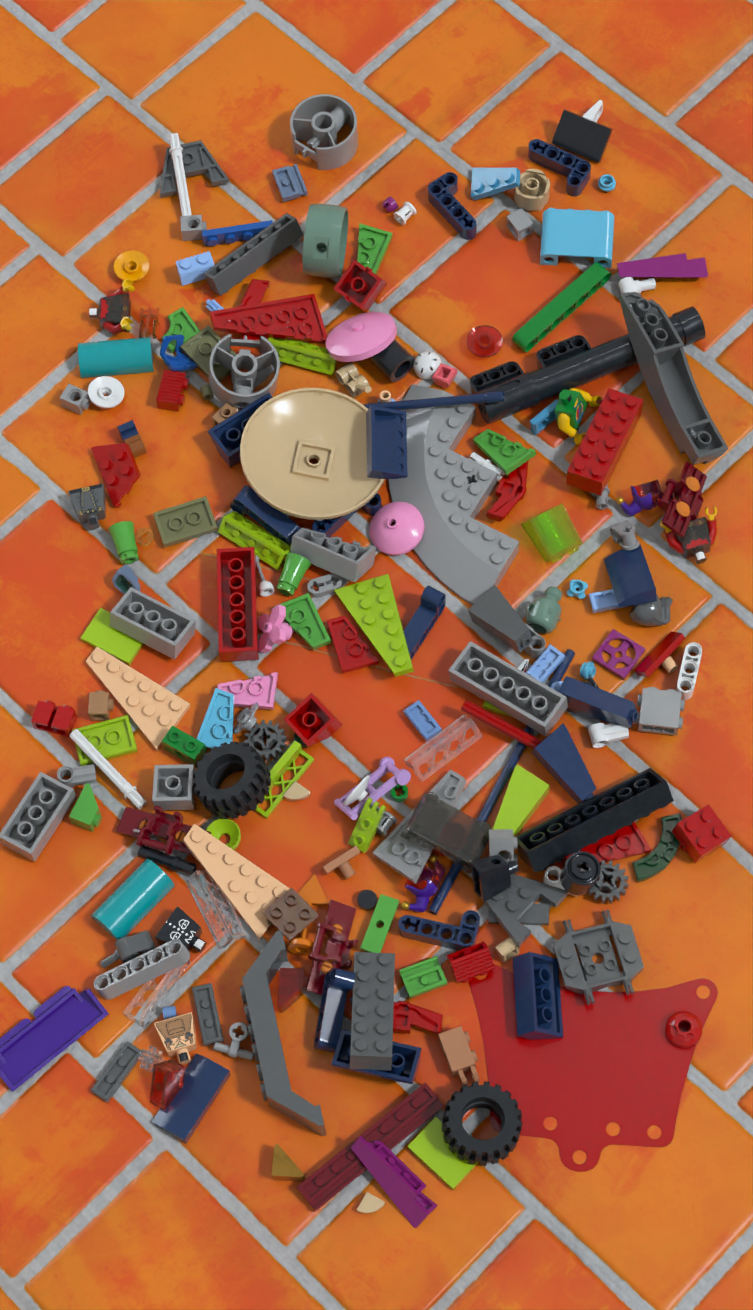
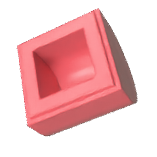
[432,363,458,389]

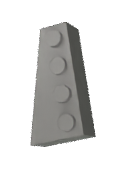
[290,528,376,582]

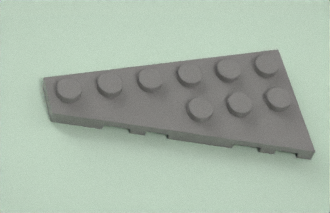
[373,769,466,884]

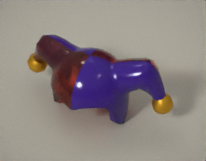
[616,479,673,516]
[401,855,445,913]

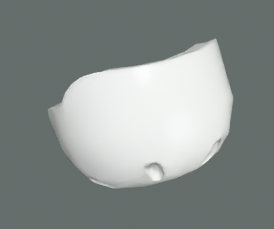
[413,351,443,380]

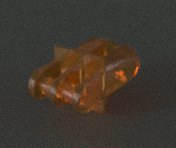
[139,308,160,339]

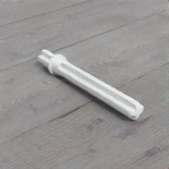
[169,133,192,216]
[70,729,147,809]

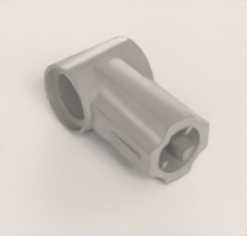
[57,764,97,788]

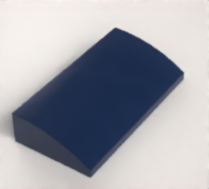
[366,405,408,479]
[604,544,657,607]
[152,1053,231,1144]

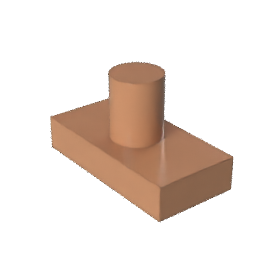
[322,846,360,879]

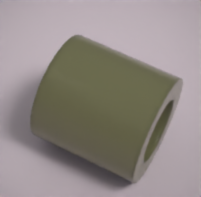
[200,384,214,400]

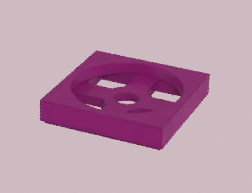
[592,629,645,680]

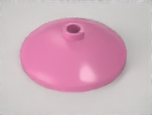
[369,502,425,556]

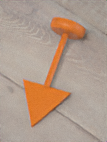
[288,873,329,956]

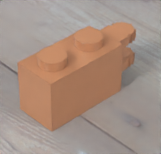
[438,1026,480,1086]

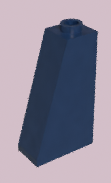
[559,676,638,728]
[531,724,597,804]

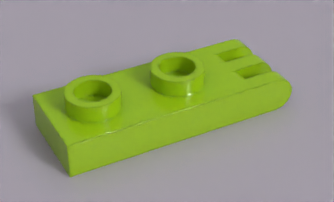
[348,797,386,853]

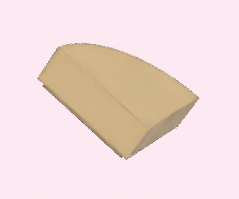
[283,781,311,801]
[357,1192,385,1214]

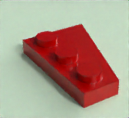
[327,616,379,673]

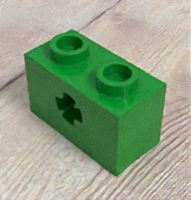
[162,725,207,768]

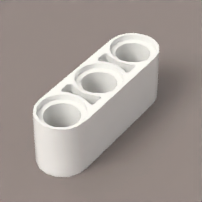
[676,642,702,700]

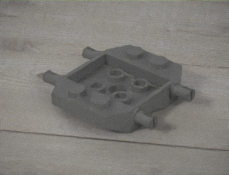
[553,910,644,1005]

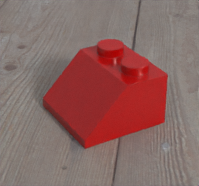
[284,693,343,747]

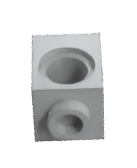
[506,208,533,241]
[180,215,207,241]
[59,384,90,415]

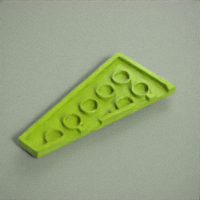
[334,574,414,677]

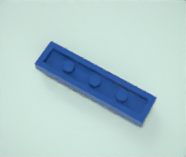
[202,220,273,246]

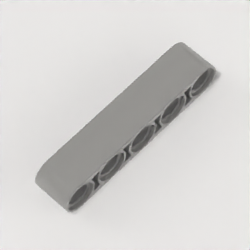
[94,939,190,1000]

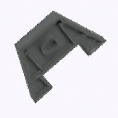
[160,140,229,198]
[484,874,568,948]

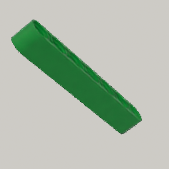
[512,262,611,353]

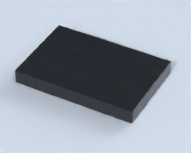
[552,109,613,163]

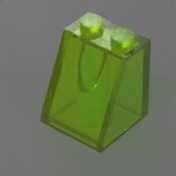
[521,504,583,563]

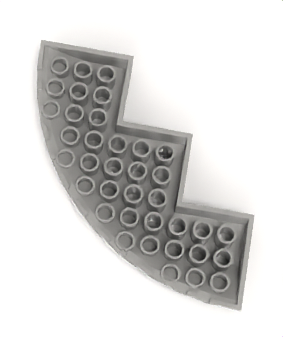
[388,384,519,605]

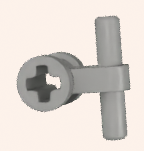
[213,1022,254,1060]

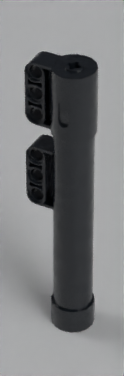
[470,307,706,424]

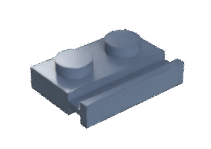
[272,164,307,202]

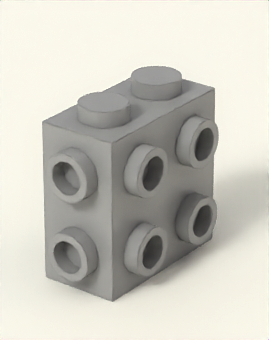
[635,687,685,735]

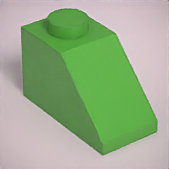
[69,783,102,832]

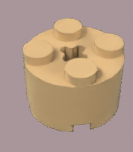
[514,169,550,211]

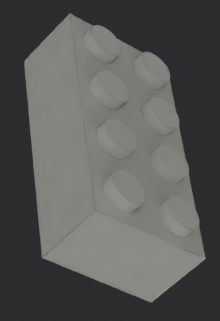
[110,587,196,660]
[0,772,77,862]

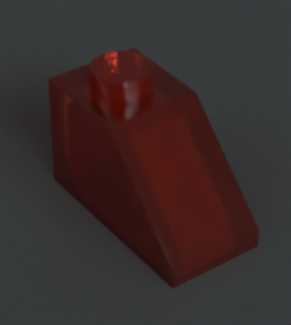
[278,968,309,1013]
[149,1059,186,1110]

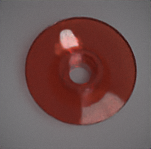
[466,325,503,358]

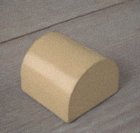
[494,937,520,963]

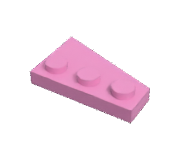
[217,672,278,710]

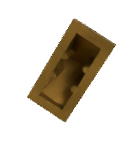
[272,1144,305,1182]

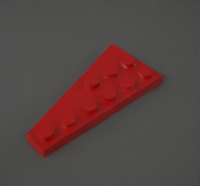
[209,294,328,344]

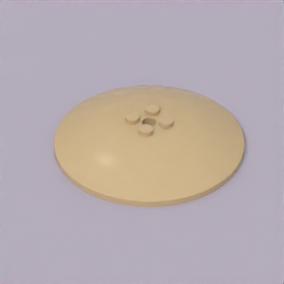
[240,388,385,520]

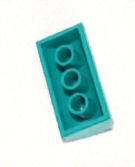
[78,337,154,378]
[91,859,175,940]

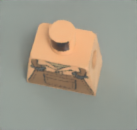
[154,1012,197,1065]

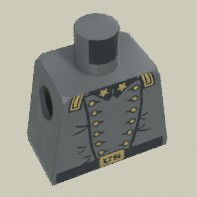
[68,483,106,530]

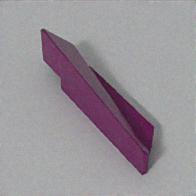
[617,253,708,277]
[351,1136,438,1228]

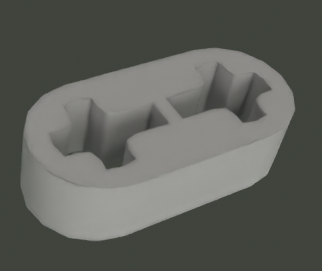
[307,573,343,598]

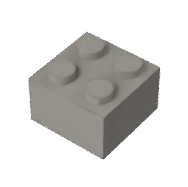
[152,764,196,810]

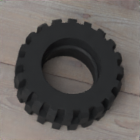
[192,742,271,819]
[442,1081,522,1166]

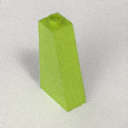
[493,764,550,837]

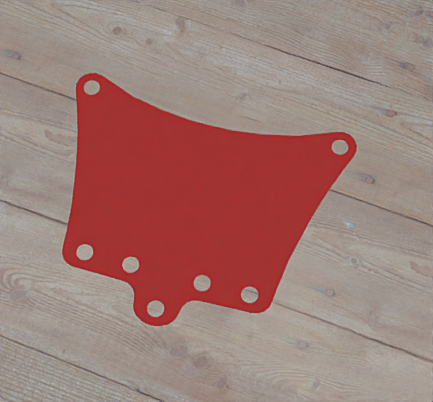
[469,964,718,1172]

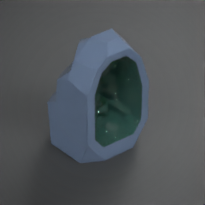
[112,565,141,594]

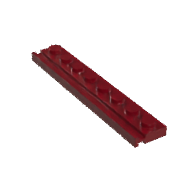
[297,1082,444,1212]

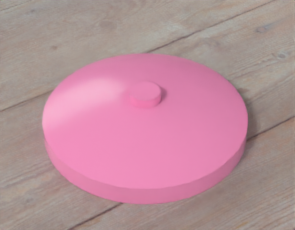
[326,312,397,362]

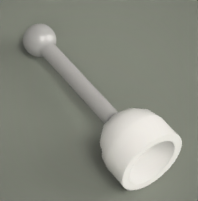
[256,556,275,597]

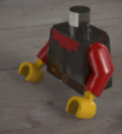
[89,278,135,335]
[660,506,717,564]

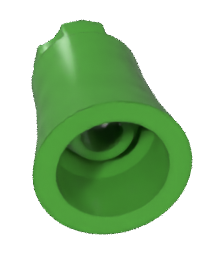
[108,521,139,565]
[276,553,311,597]

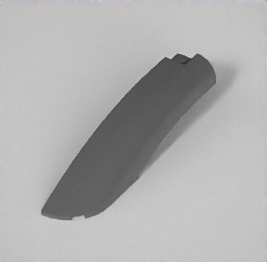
[619,292,728,465]

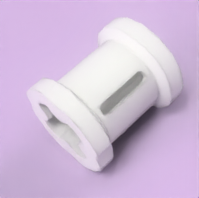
[393,201,417,225]

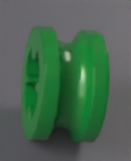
[390,784,408,803]

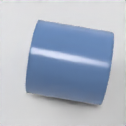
[162,1006,177,1020]

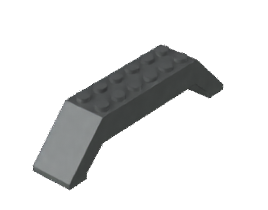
[240,930,326,1136]

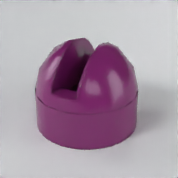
[382,196,398,212]

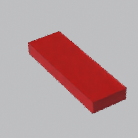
[634,631,685,677]

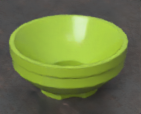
[206,818,241,850]

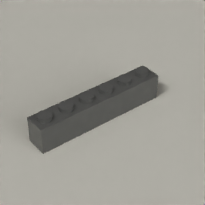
[204,213,303,296]

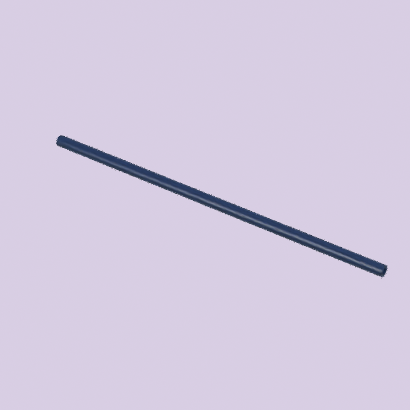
[428,649,575,915]

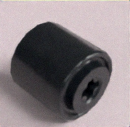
[371,339,415,382]
[560,851,601,896]

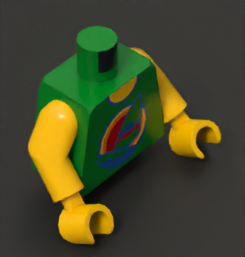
[555,388,603,445]

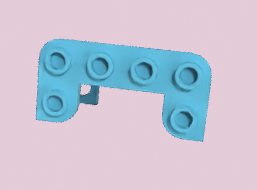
[540,208,615,268]

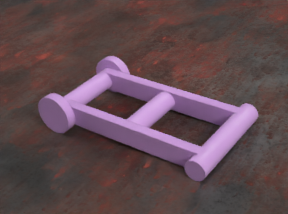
[334,757,411,820]

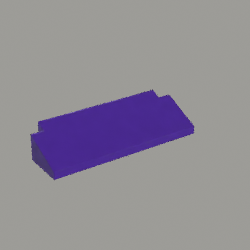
[0,986,109,1092]

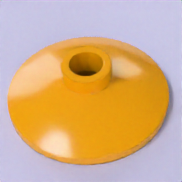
[114,250,150,282]

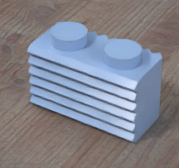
[176,251,214,286]

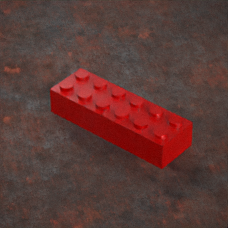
[566,388,643,496]
[216,547,259,662]

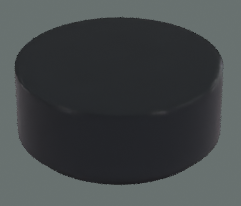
[357,890,377,911]

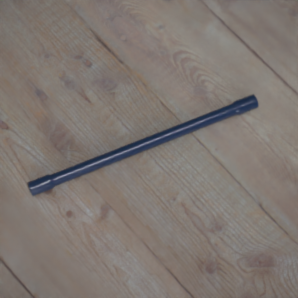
[363,391,505,410]

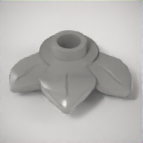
[233,702,259,734]

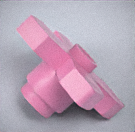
[259,604,292,653]

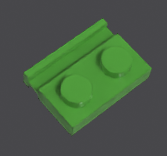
[399,956,448,999]

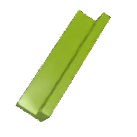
[267,337,337,375]
[218,511,291,570]
[255,741,314,819]

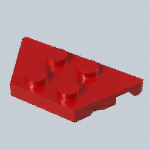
[91,443,141,508]

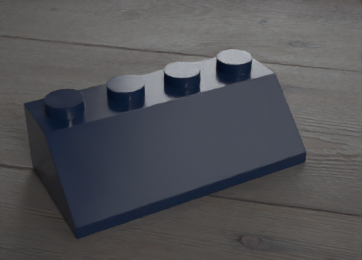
[208,393,273,468]
[513,952,563,1040]
[331,1030,422,1084]

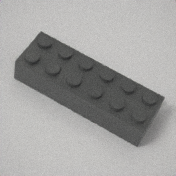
[350,952,395,1071]

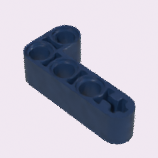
[528,139,591,197]
[428,172,477,240]
[230,485,301,545]
[312,493,382,538]
[404,585,446,660]
[398,910,480,951]
[314,968,355,1053]

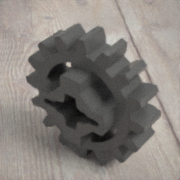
[244,720,287,762]
[588,860,629,904]

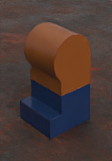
[117,420,147,458]

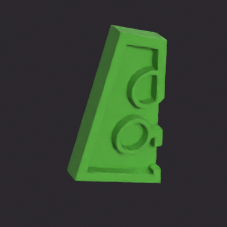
[357,223,393,274]
[473,429,536,475]
[274,593,331,650]

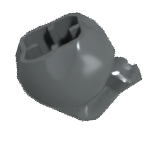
[629,594,673,626]

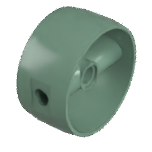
[302,204,348,278]

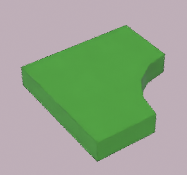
[162,307,200,353]

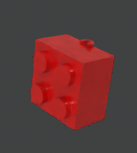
[333,259,387,313]
[672,804,732,863]

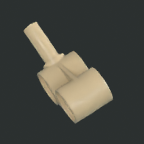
[335,362,371,398]

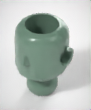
[526,586,562,634]

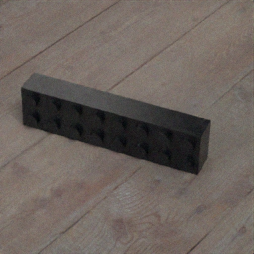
[516,768,674,873]

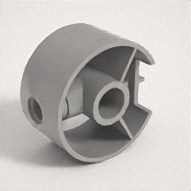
[290,94,358,170]
[209,334,280,410]

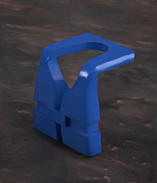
[160,335,197,372]

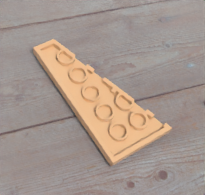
[86,647,191,751]
[183,824,290,940]

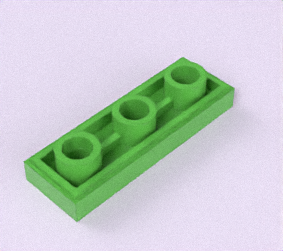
[360,894,400,953]

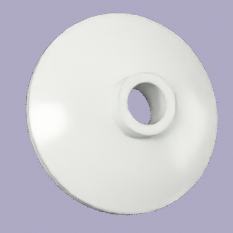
[88,376,124,408]
[343,775,370,806]

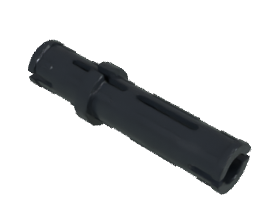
[138,845,197,876]

